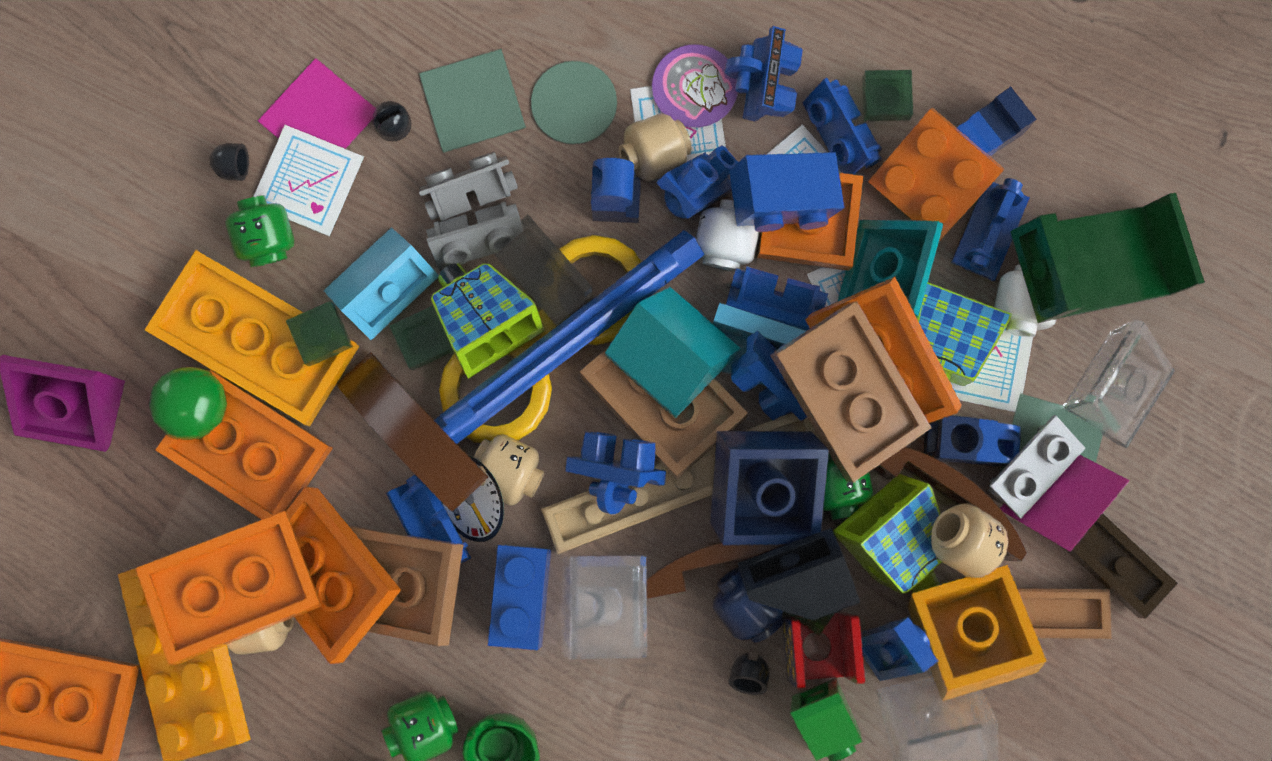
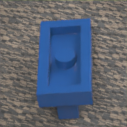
[861,617,938,681]

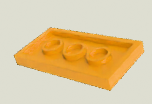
[144,250,359,427]
[118,563,251,761]

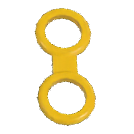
[439,235,642,443]

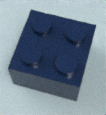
[710,431,829,545]

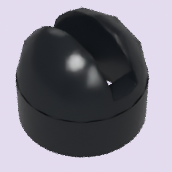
[373,101,412,141]
[209,143,249,181]
[729,653,770,695]

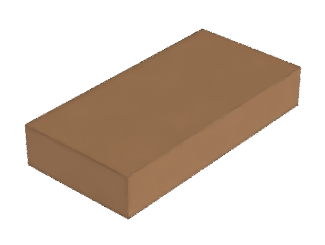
[1017,588,1112,639]

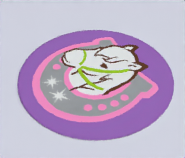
[652,45,738,128]

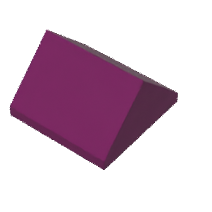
[0,355,125,452]

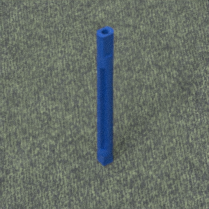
[434,230,705,443]

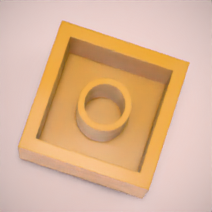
[908,565,1047,701]

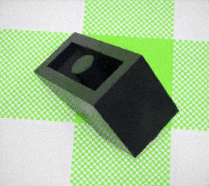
[737,528,861,620]

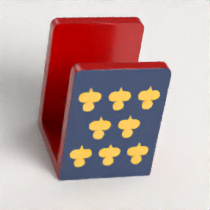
[782,612,865,688]

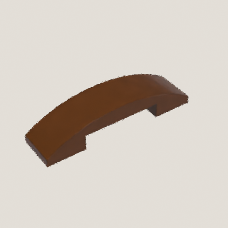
[336,352,488,512]
[873,447,1027,561]
[636,542,787,601]

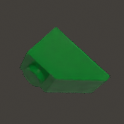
[790,678,863,761]

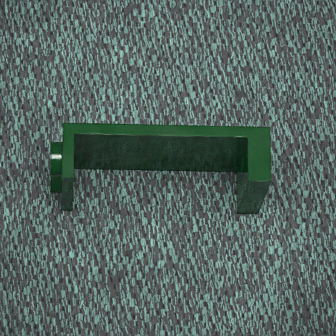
[1010,193,1205,323]

